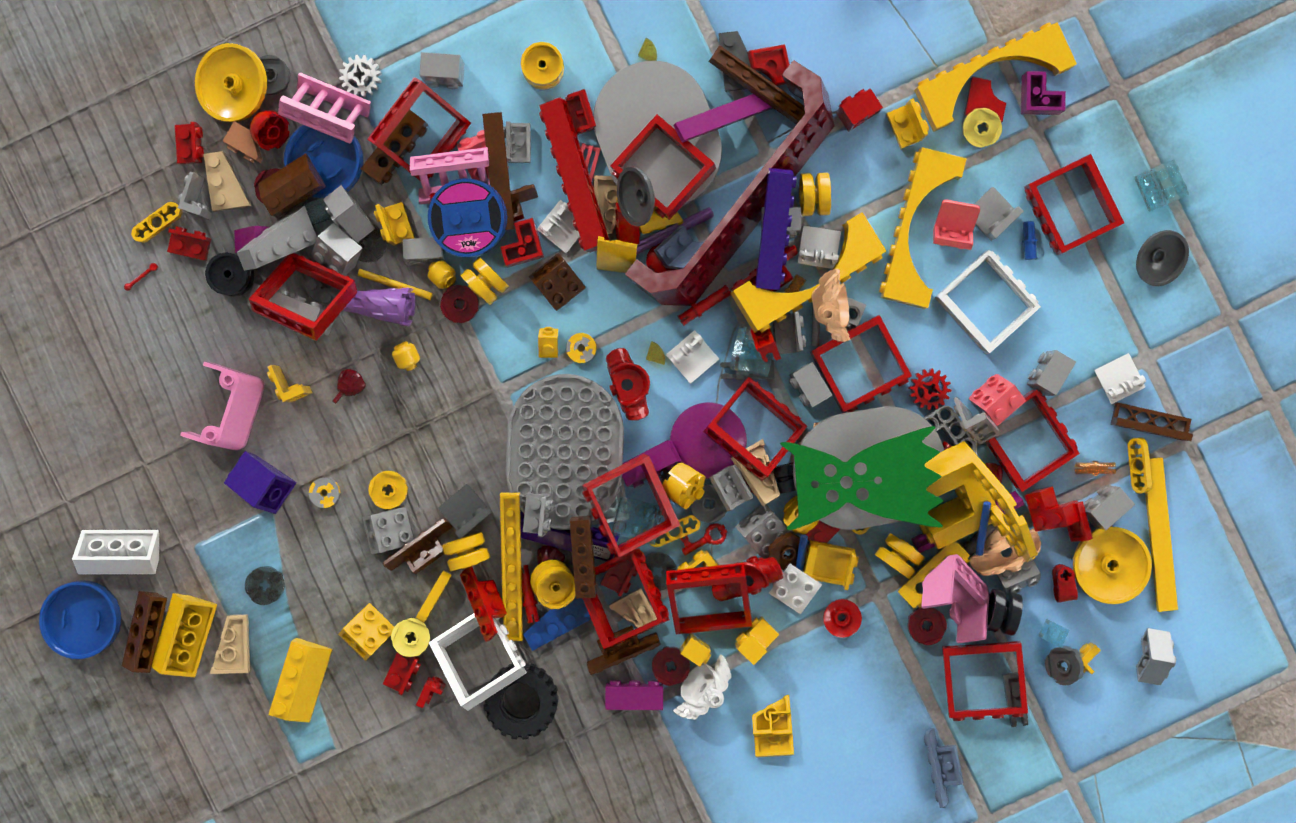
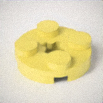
[962,108,1002,148]
[391,618,430,658]

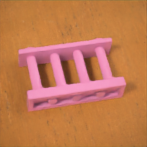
[278,73,371,144]
[410,147,490,205]

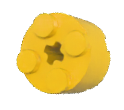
[662,463,706,509]

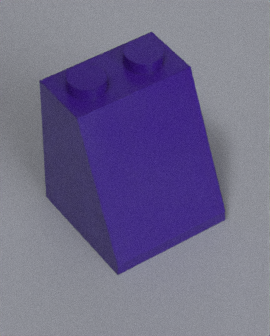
[224,451,297,514]

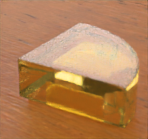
[638,38,657,61]
[646,341,665,365]

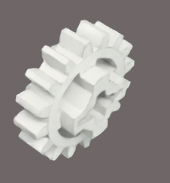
[339,55,382,98]

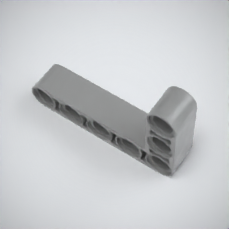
[923,406,976,452]

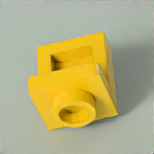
[538,327,558,358]
[1079,642,1101,674]

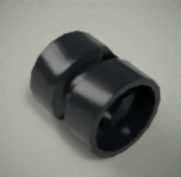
[772,462,796,494]

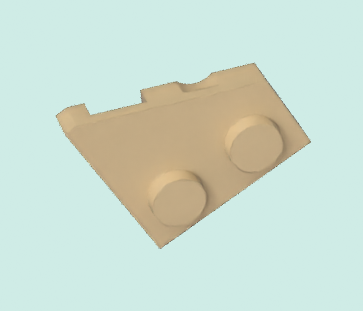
[609,588,657,628]

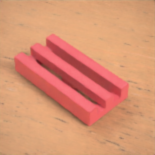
[581,143,601,182]

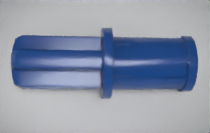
[1022,221,1038,260]

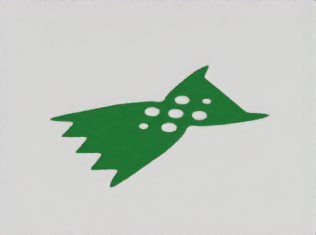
[780,426,943,530]

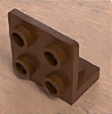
[529,253,585,311]

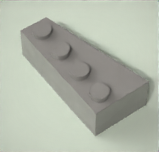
[237,206,317,271]
[246,283,335,336]

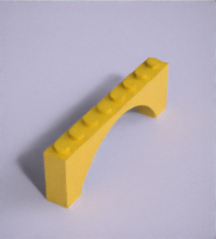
[914,22,1077,132]
[879,147,967,309]
[730,212,886,333]

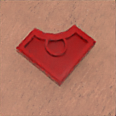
[747,44,790,86]
[964,77,1006,123]

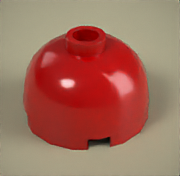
[250,110,290,151]

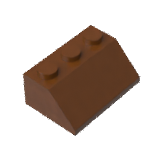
[258,153,326,217]

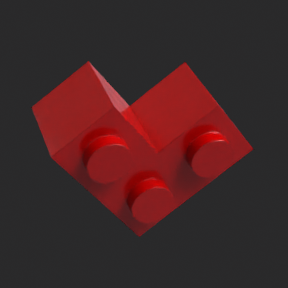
[836,88,883,132]
[500,218,544,268]
[1025,486,1080,532]

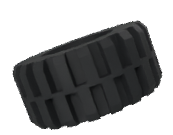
[483,662,558,740]

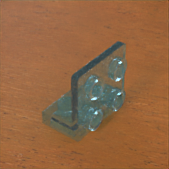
[1134,160,1189,212]
[730,326,773,377]
[612,497,662,545]

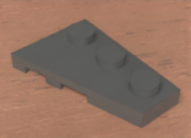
[718,31,751,92]

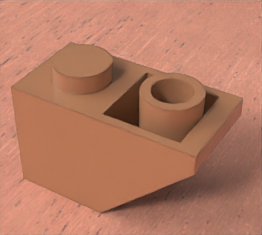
[223,121,262,163]

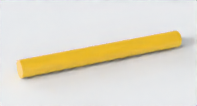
[358,269,433,300]

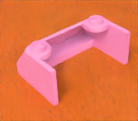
[180,362,265,450]
[921,554,989,643]

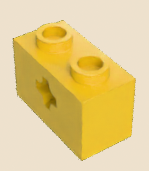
[680,633,711,667]

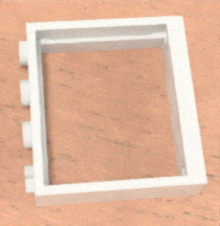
[934,250,1041,354]
[429,614,527,711]

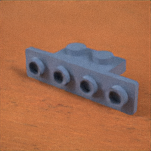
[924,728,964,808]

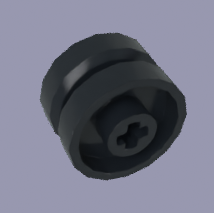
[205,252,254,297]
[987,589,1023,636]

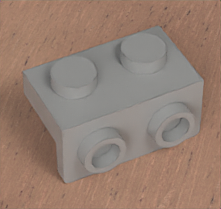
[504,121,531,163]
[709,465,753,511]
[996,560,1041,595]

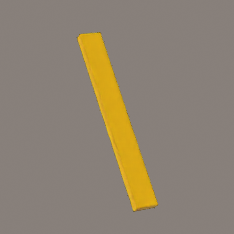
[1142,457,1178,612]
[500,493,523,641]

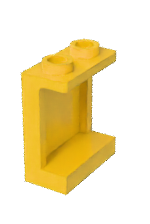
[803,540,859,590]

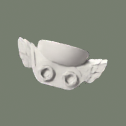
[673,654,732,719]

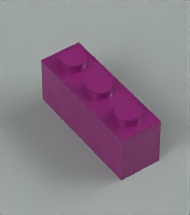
[622,440,682,489]
[605,680,663,710]

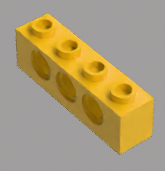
[898,541,970,608]

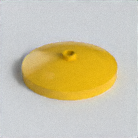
[195,43,267,122]
[1073,527,1152,604]

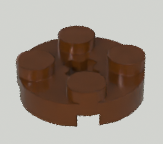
[768,532,807,570]

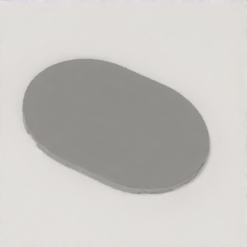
[593,61,722,208]
[506,374,624,530]
[793,406,944,530]

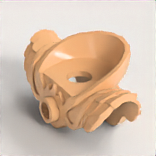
[812,269,850,342]
[969,528,1041,576]

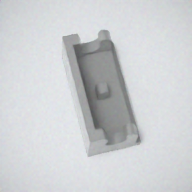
[403,237,444,265]

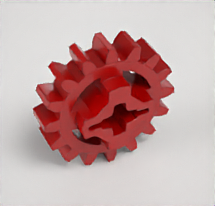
[908,368,952,410]

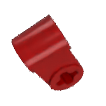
[1052,564,1078,603]

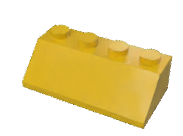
[152,593,217,677]
[268,638,333,722]

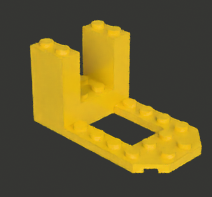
[919,441,1038,563]

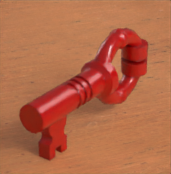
[681,523,728,556]

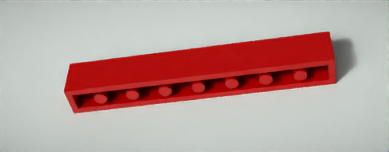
[539,97,610,253]

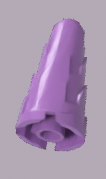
[344,288,415,326]

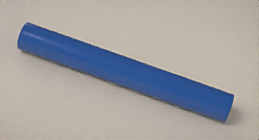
[975,501,991,556]
[796,535,808,571]

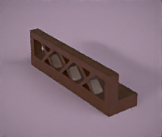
[1110,402,1193,441]

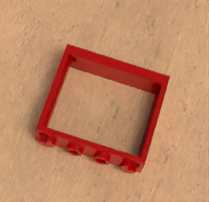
[367,77,471,181]
[610,114,716,220]
[1024,154,1124,255]
[249,253,357,341]
[810,315,912,413]
[703,377,807,481]
[985,389,1080,492]
[582,454,680,557]
[583,548,670,649]
[666,563,752,635]
[942,641,1028,721]

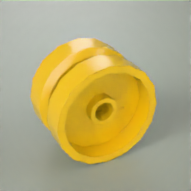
[521,42,565,90]
[799,172,831,216]
[460,257,510,306]
[442,532,491,571]
[874,533,925,580]
[530,560,576,609]

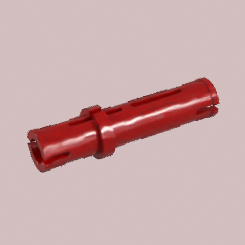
[677,285,731,326]
[522,565,540,624]

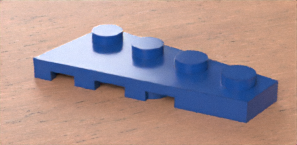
[523,596,591,651]

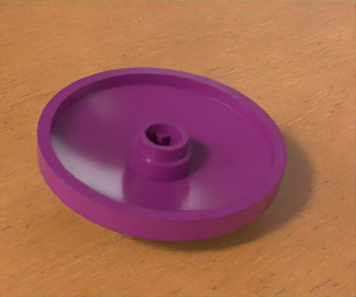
[670,402,747,479]

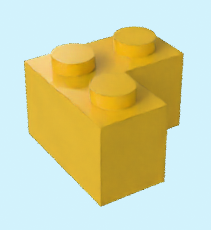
[735,616,779,665]

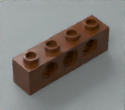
[361,109,428,185]
[570,516,597,599]
[122,591,167,673]

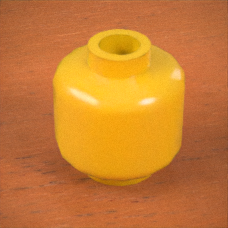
[427,260,456,289]
[392,341,420,371]

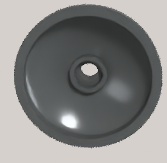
[617,166,655,226]
[1136,230,1189,286]

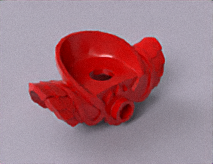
[606,348,650,421]
[712,556,783,601]

